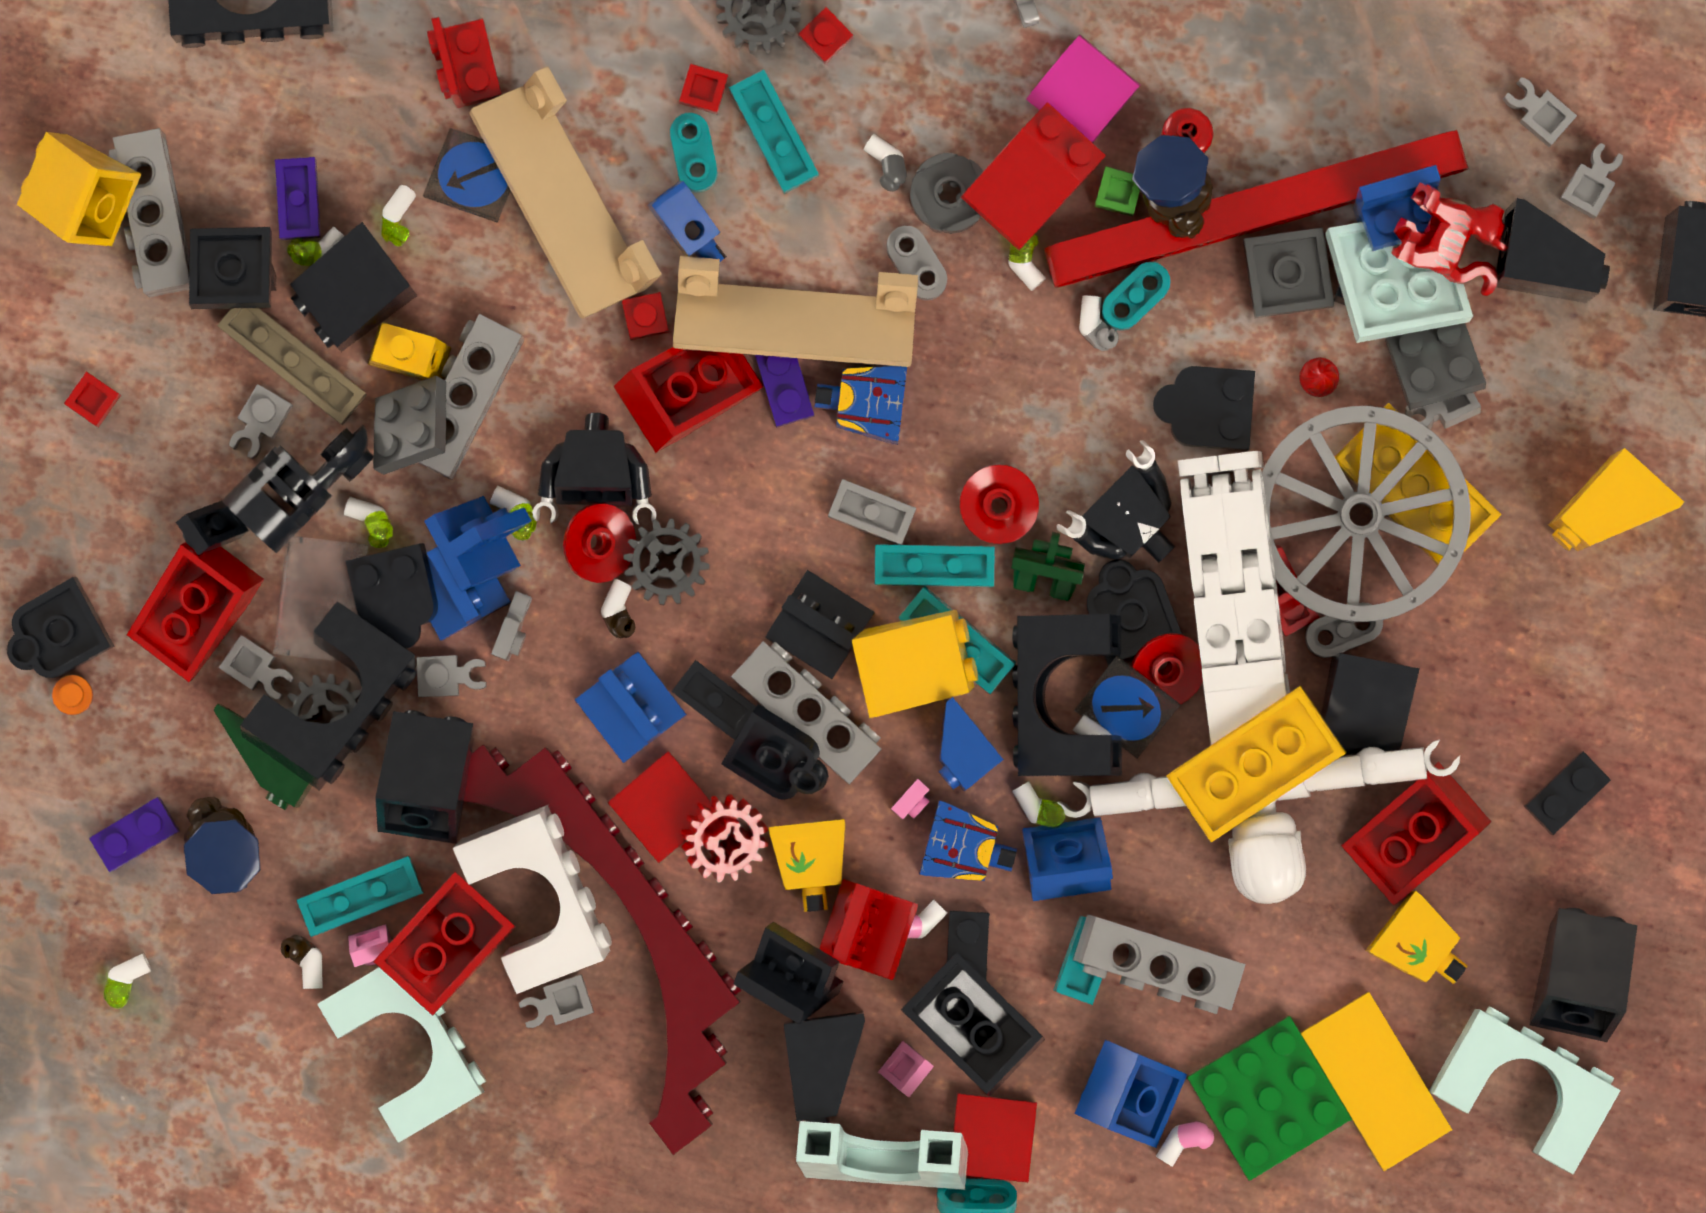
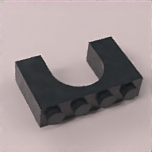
[168,0,333,48]
[240,601,417,791]
[1012,614,1122,777]

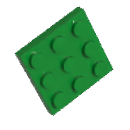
[1186,1016,1352,1181]

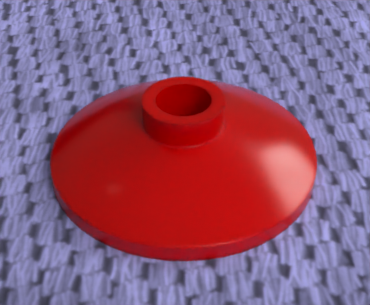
[960,465,1039,544]
[563,503,636,583]
[1130,633,1203,709]

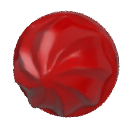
[1299,357,1339,397]

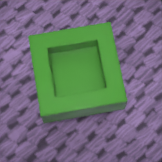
[1094,166,1140,217]

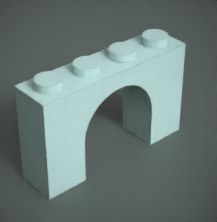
[317,967,486,1143]
[1429,1006,1621,1174]
[796,1121,968,1190]

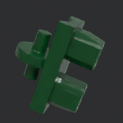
[1011,531,1085,601]

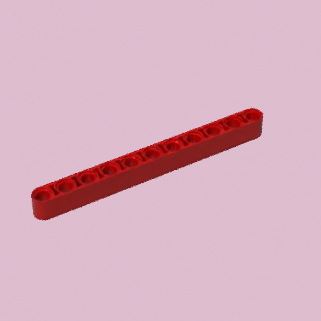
[1044,130,1469,288]

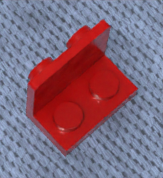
[427,17,502,108]

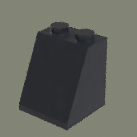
[1496,198,1610,303]
[1653,201,1706,318]
[290,222,417,352]
[1321,653,1420,756]
[375,710,474,844]
[1529,908,1637,1042]
[784,1011,865,1123]

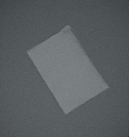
[273,536,368,661]

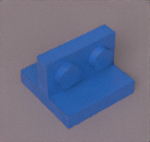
[1353,165,1441,252]
[424,496,531,592]
[427,547,511,641]
[575,652,687,763]
[1022,817,1113,901]

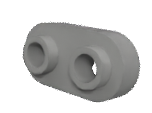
[887,226,947,301]
[1305,602,1383,658]

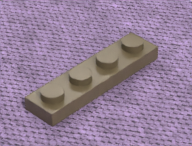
[217,308,367,425]

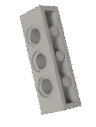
[109,128,190,298]
[418,314,524,480]
[731,641,882,785]
[1073,914,1246,1014]

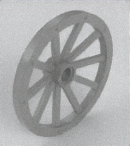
[1262,406,1471,622]

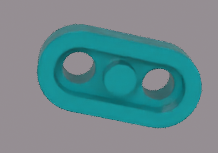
[670,113,718,193]
[1102,262,1171,331]
[937,1178,1017,1213]

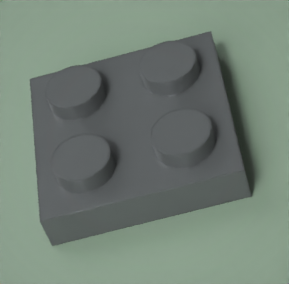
[1243,227,1334,319]
[1385,323,1486,410]
[373,376,446,475]

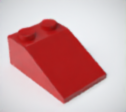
[961,102,1106,251]
[613,347,764,453]
[127,542,264,682]
[1341,761,1492,906]
[373,872,516,1016]

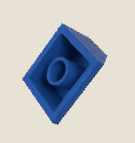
[938,697,1004,791]
[1074,1040,1187,1148]

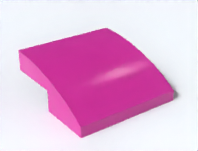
[1026,35,1141,143]

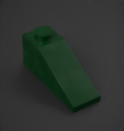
[213,703,312,810]

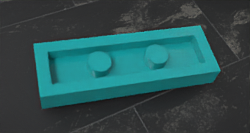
[729,70,819,194]
[875,545,995,587]
[898,586,1017,694]
[297,856,424,937]

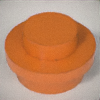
[52,675,93,715]

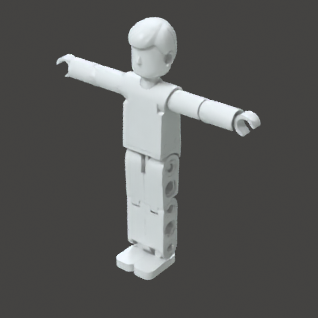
[1057,451,1460,904]

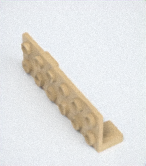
[469,66,662,319]
[673,256,918,367]

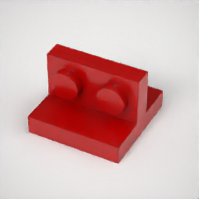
[819,879,919,980]

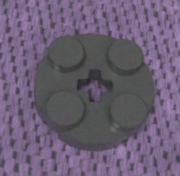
[910,153,983,234]

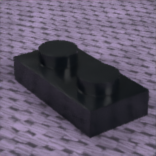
[176,500,249,555]
[671,660,756,740]
[1524,751,1611,835]
[947,911,990,980]

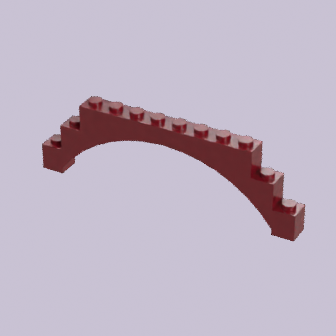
[464,745,742,1155]

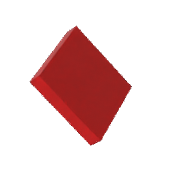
[607,751,712,863]
[953,1093,1037,1183]

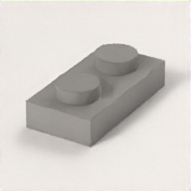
[828,479,916,545]

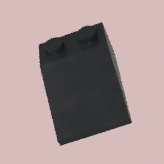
[901,952,1045,1097]

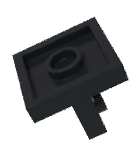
[189,227,277,309]
[765,570,875,680]
[733,922,844,1024]

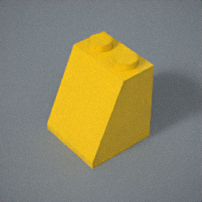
[17,132,141,246]
[1548,448,1684,552]
[852,610,978,718]

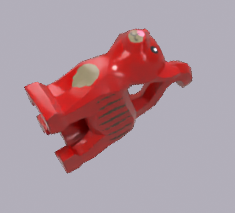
[1391,182,1508,296]

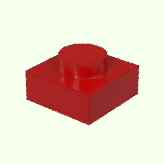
[798,7,853,65]
[679,64,729,115]
[622,292,669,340]
[64,371,121,428]

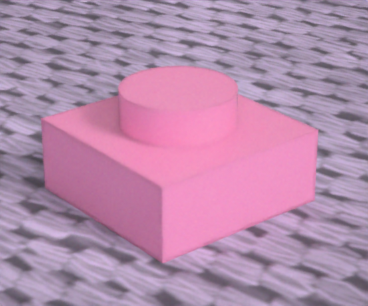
[891,779,930,820]
[348,924,391,967]
[878,1041,934,1097]

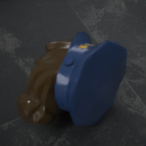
[1132,135,1213,239]
[184,797,261,894]

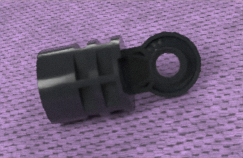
[222,425,374,553]

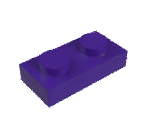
[275,157,321,240]
[755,355,814,428]
[89,797,180,872]

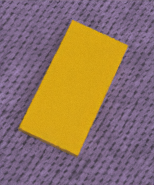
[1335,403,1502,565]
[1166,685,1346,842]
[1300,992,1452,1171]

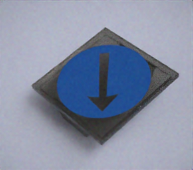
[423,128,511,223]
[1074,656,1181,758]

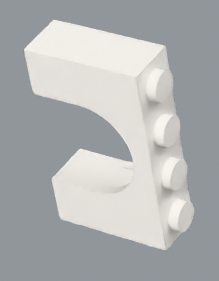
[453,805,612,994]

